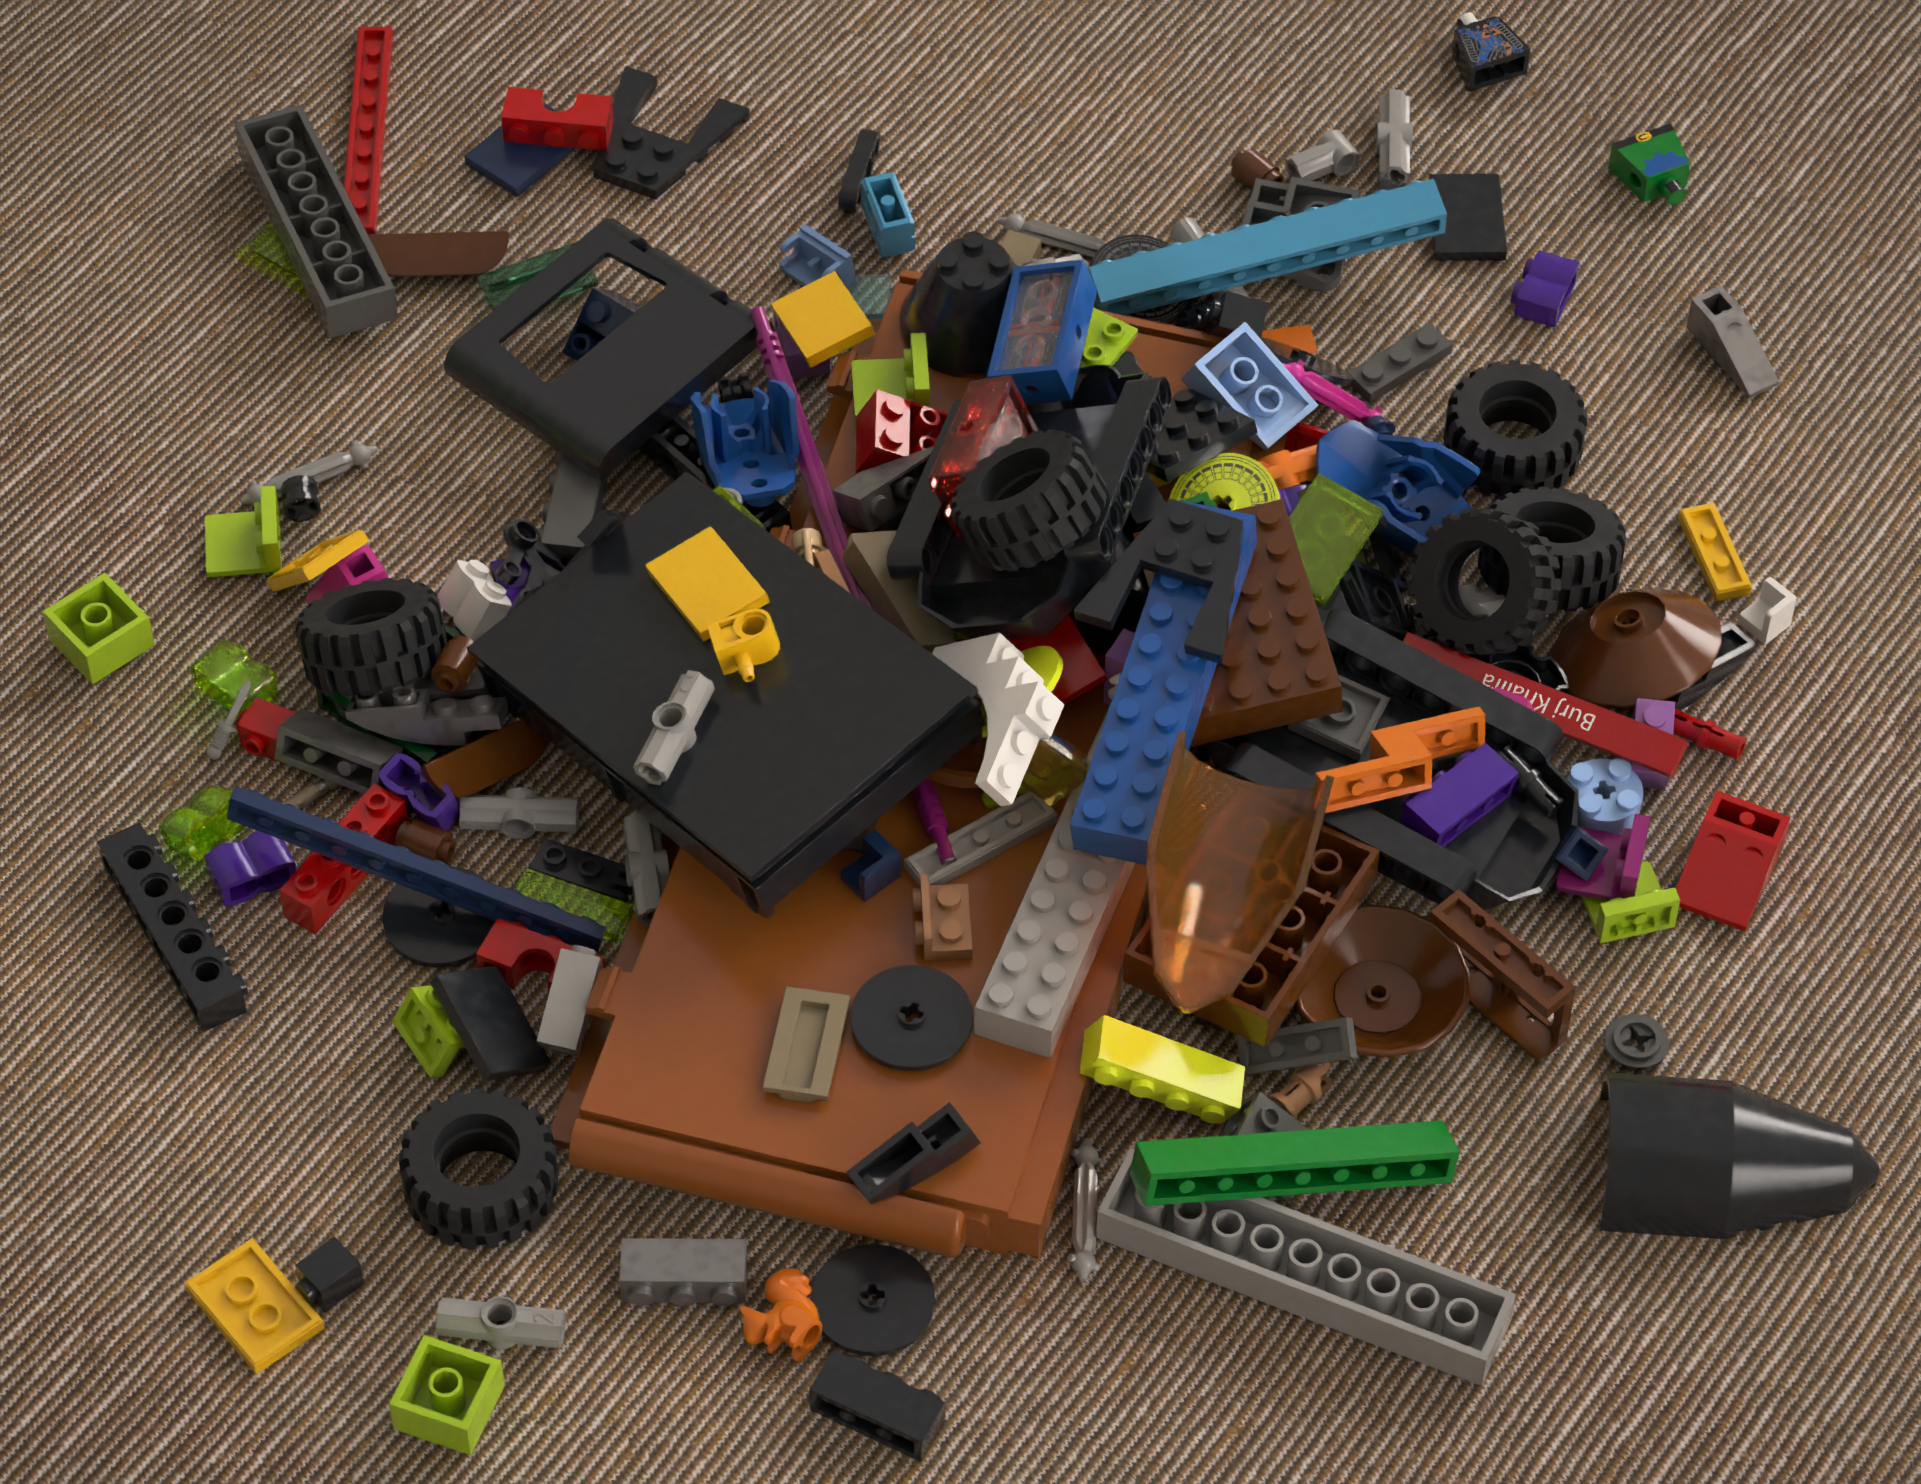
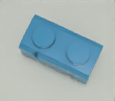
[861,172,915,258]

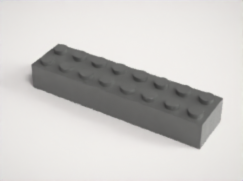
[235,104,398,338]

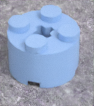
[1567,758,1643,835]

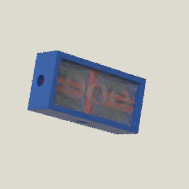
[987,260,1097,407]

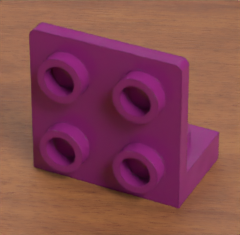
[1556,814,1650,901]

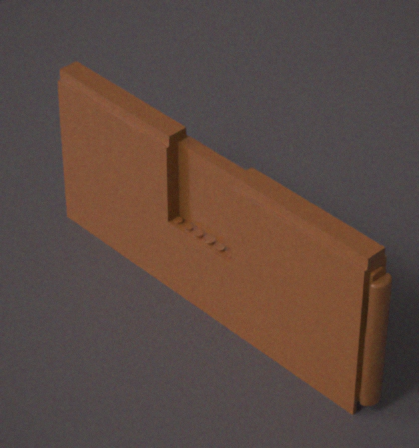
[551,269,1288,1258]

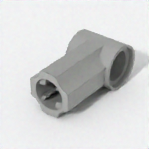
[1285,129,1361,181]

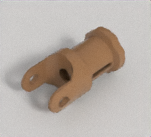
[1268,1063,1332,1120]

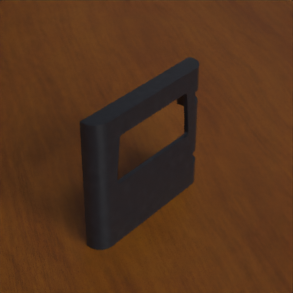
[444,218,775,481]

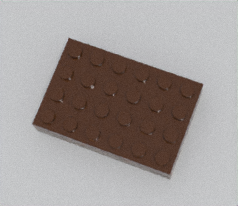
[1133,499,1343,747]
[1123,787,1380,1048]

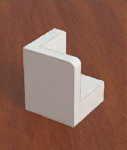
[1737,577,1797,645]

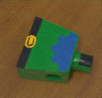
[1608,124,1690,205]

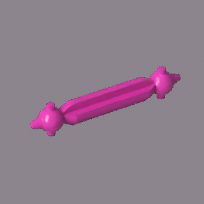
[1282,359,1383,424]

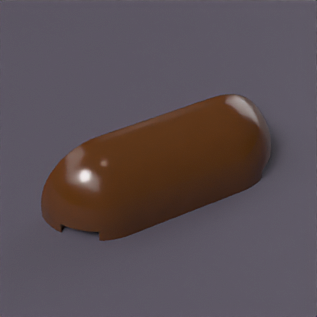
[368,231,508,277]
[419,719,546,797]

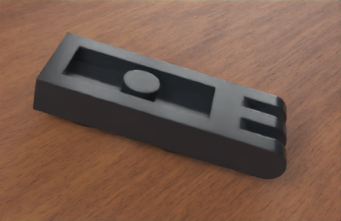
[529,838,633,907]

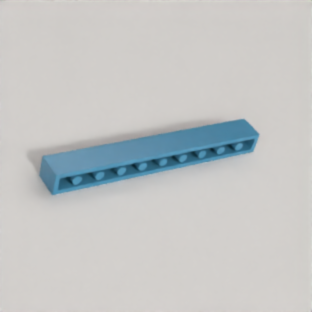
[1089,179,1447,315]

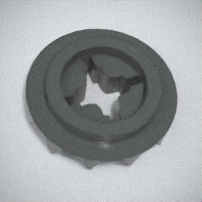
[1604,1014,1669,1072]

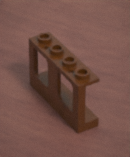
[1429,889,1576,1063]

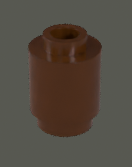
[1231,148,1284,191]
[431,635,478,693]
[395,819,456,864]

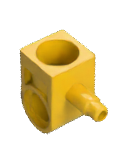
[707,608,780,682]

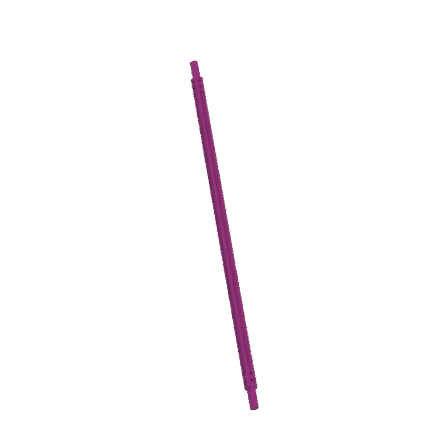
[750,306,956,865]

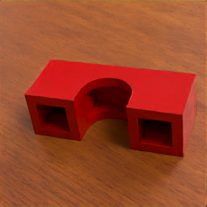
[501,87,614,151]
[476,918,606,991]

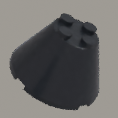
[900,231,1018,378]

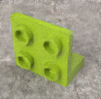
[1079,307,1138,368]
[851,333,930,421]
[205,486,282,577]
[1581,861,1680,944]
[392,985,466,1078]

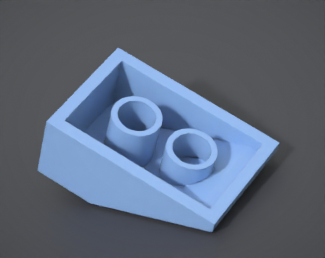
[1181,322,1318,450]

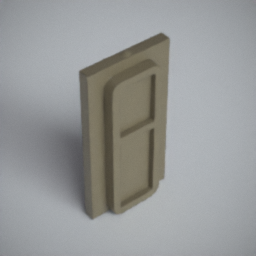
[763,986,850,1103]

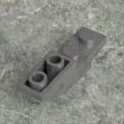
[345,687,508,746]

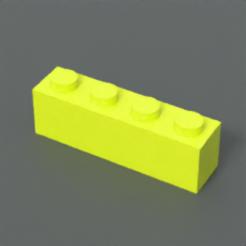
[1079,1015,1245,1124]

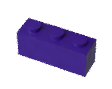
[1399,743,1519,847]

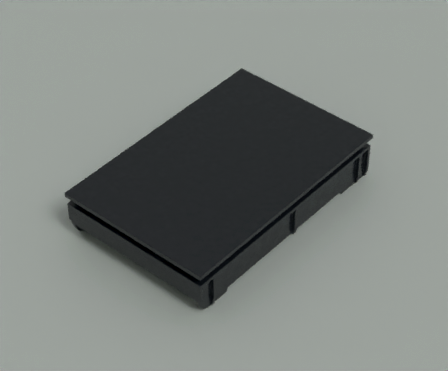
[467,472,986,919]

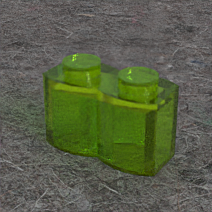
[190,639,279,719]
[158,784,247,861]

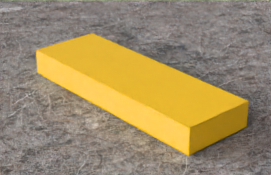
[1678,503,1752,602]

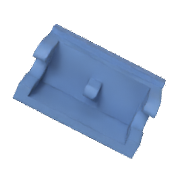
[779,224,856,288]

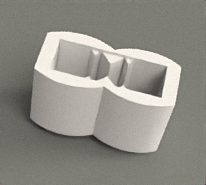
[437,560,512,640]

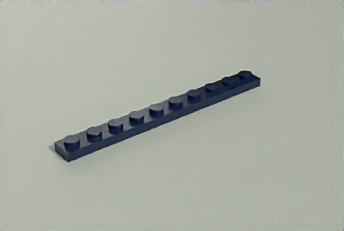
[227,786,606,954]

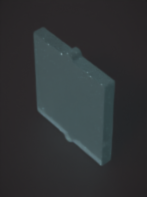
[847,274,892,319]

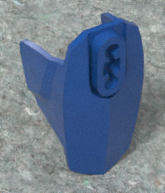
[690,379,799,507]
[1316,420,1481,559]

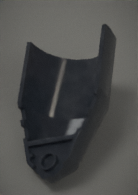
[1600,1073,1880,1239]

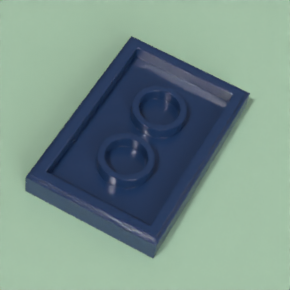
[464,103,575,197]

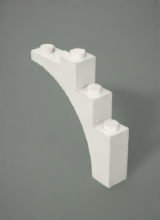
[932,632,1064,806]

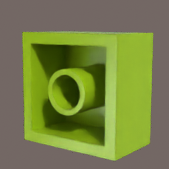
[42,573,155,685]
[389,1335,505,1455]

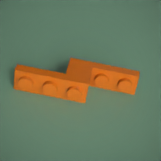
[1316,706,1486,814]

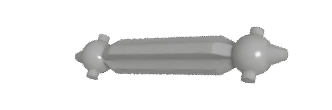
[998,210,1106,258]
[240,440,378,505]
[1067,1138,1102,1282]

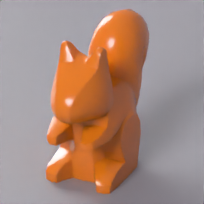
[740,1268,823,1363]

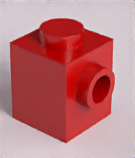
[236,697,296,763]

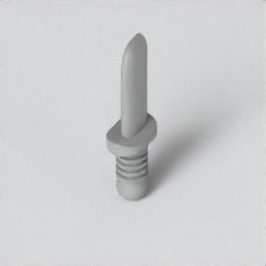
[206,679,251,760]

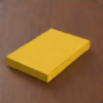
[770,271,876,368]
[645,526,770,642]
[266,530,369,592]
[184,1238,325,1374]

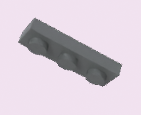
[1348,323,1453,404]
[1237,1017,1358,1075]

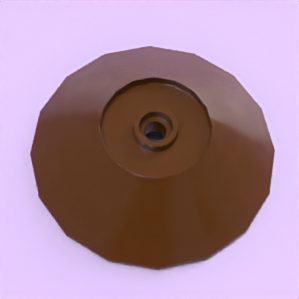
[1551,588,1722,709]
[1295,904,1471,1058]

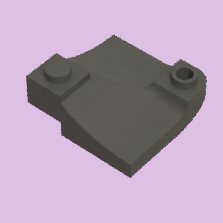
[1242,177,1361,292]

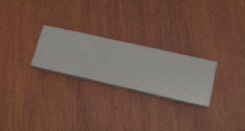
[904,788,1058,886]

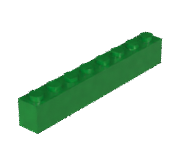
[1129,1120,1460,1206]

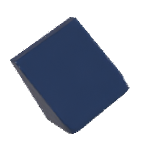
[1554,825,1609,881]

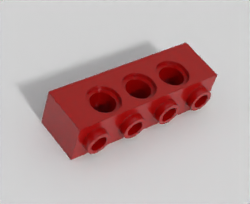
[279,783,408,935]

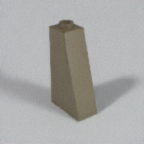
[843,530,956,653]

